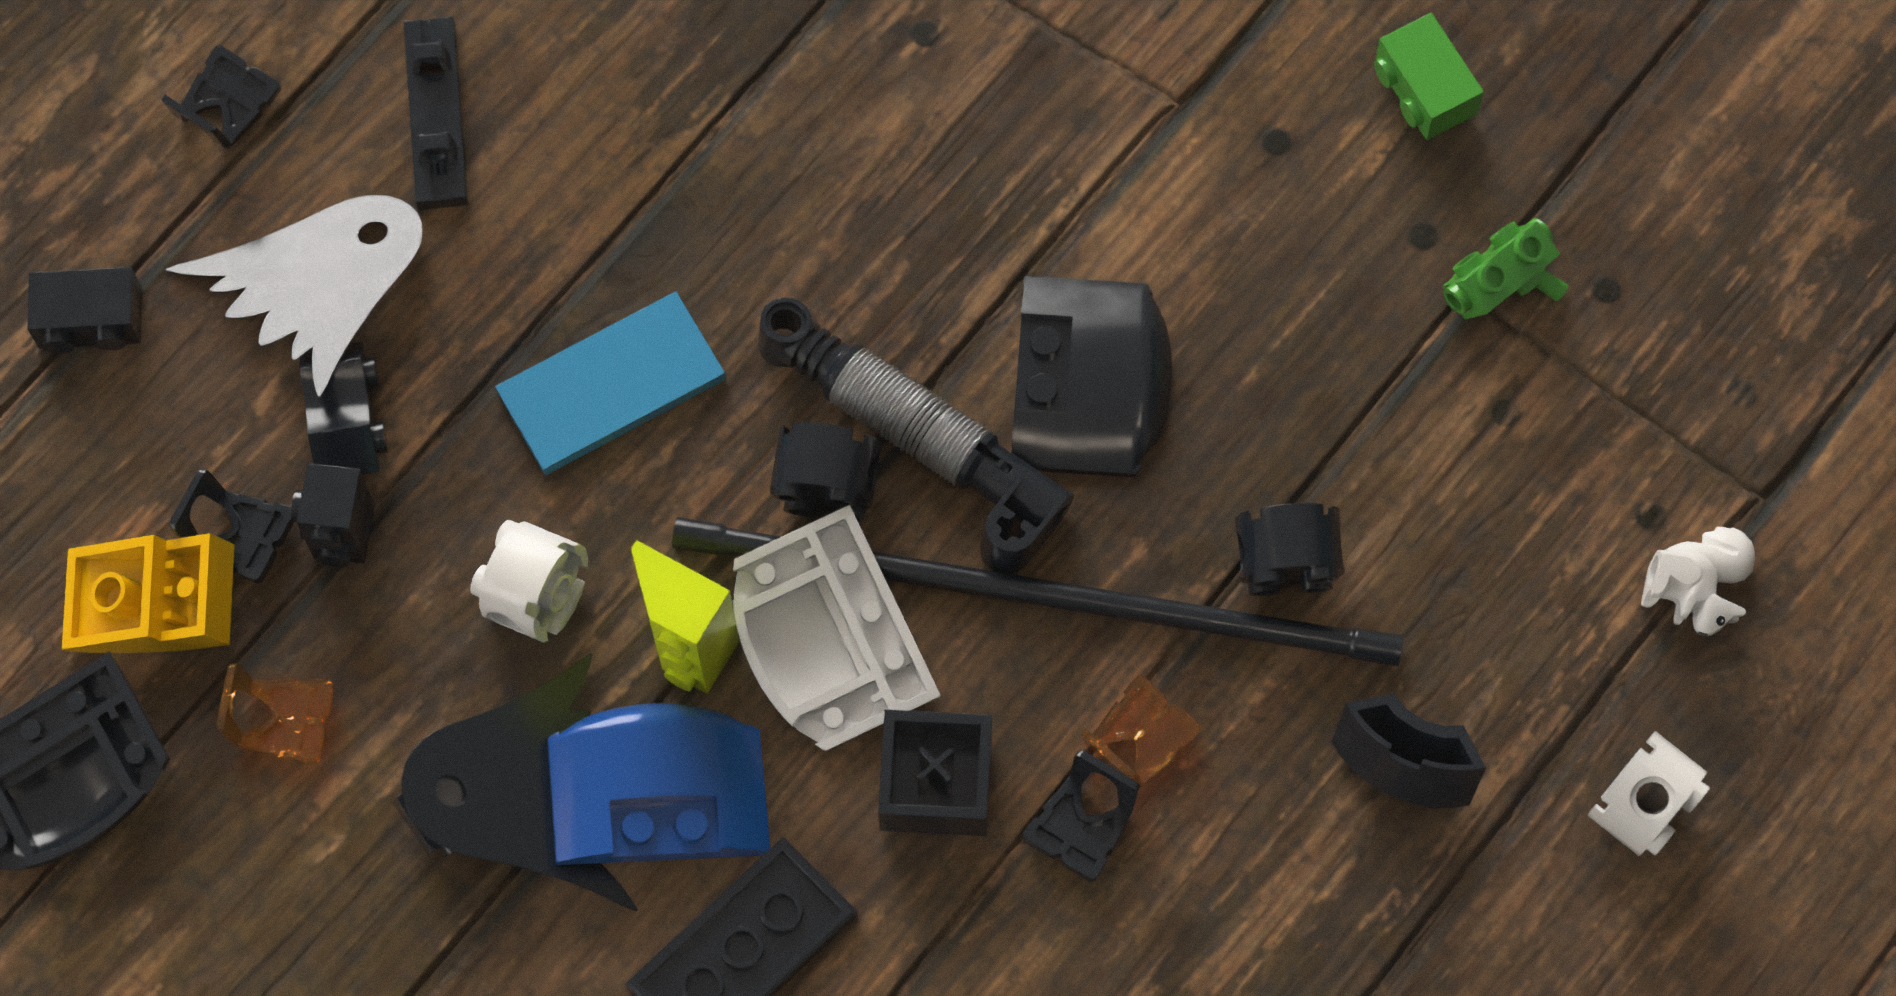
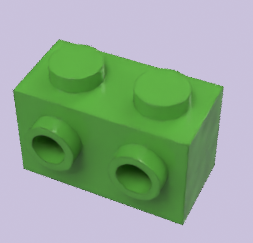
[1374,12,1484,140]

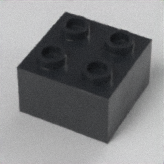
[878,710,992,836]

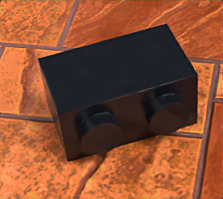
[27,267,142,353]

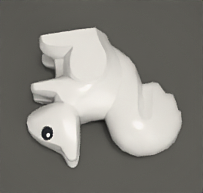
[1641,527,1755,636]

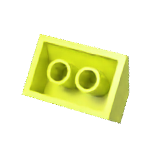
[631,540,740,694]

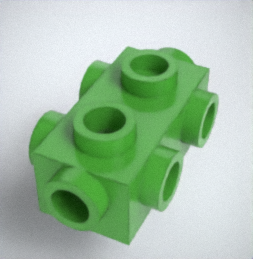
[1442,218,1568,319]

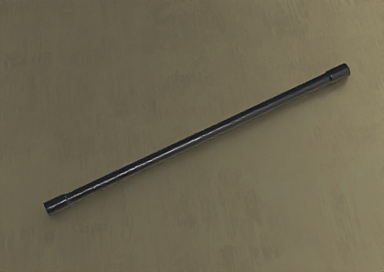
[672,517,1403,667]

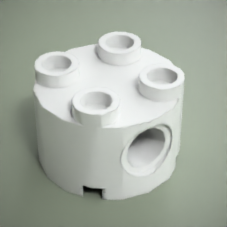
[470,520,588,643]
[1588,731,1710,856]

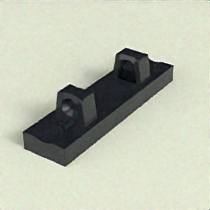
[403,16,469,210]

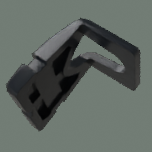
[161,45,281,148]
[169,469,295,584]
[1023,750,1139,882]

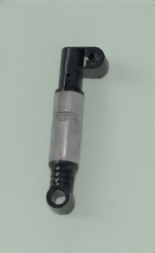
[758,297,1074,574]

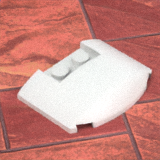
[733,505,941,751]

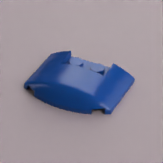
[547,703,770,865]

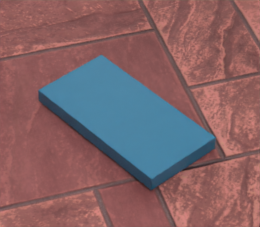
[495,291,726,476]

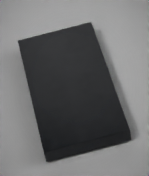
[625,837,858,996]

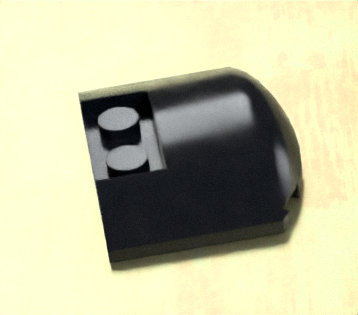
[1011,276,1172,478]
[0,651,170,870]

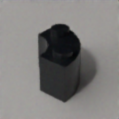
[299,341,388,475]
[1331,693,1486,809]

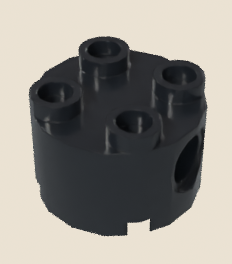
[770,422,881,522]
[1235,503,1345,596]

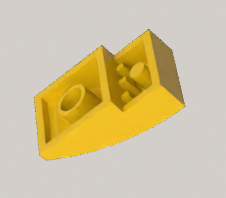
[62,533,235,653]

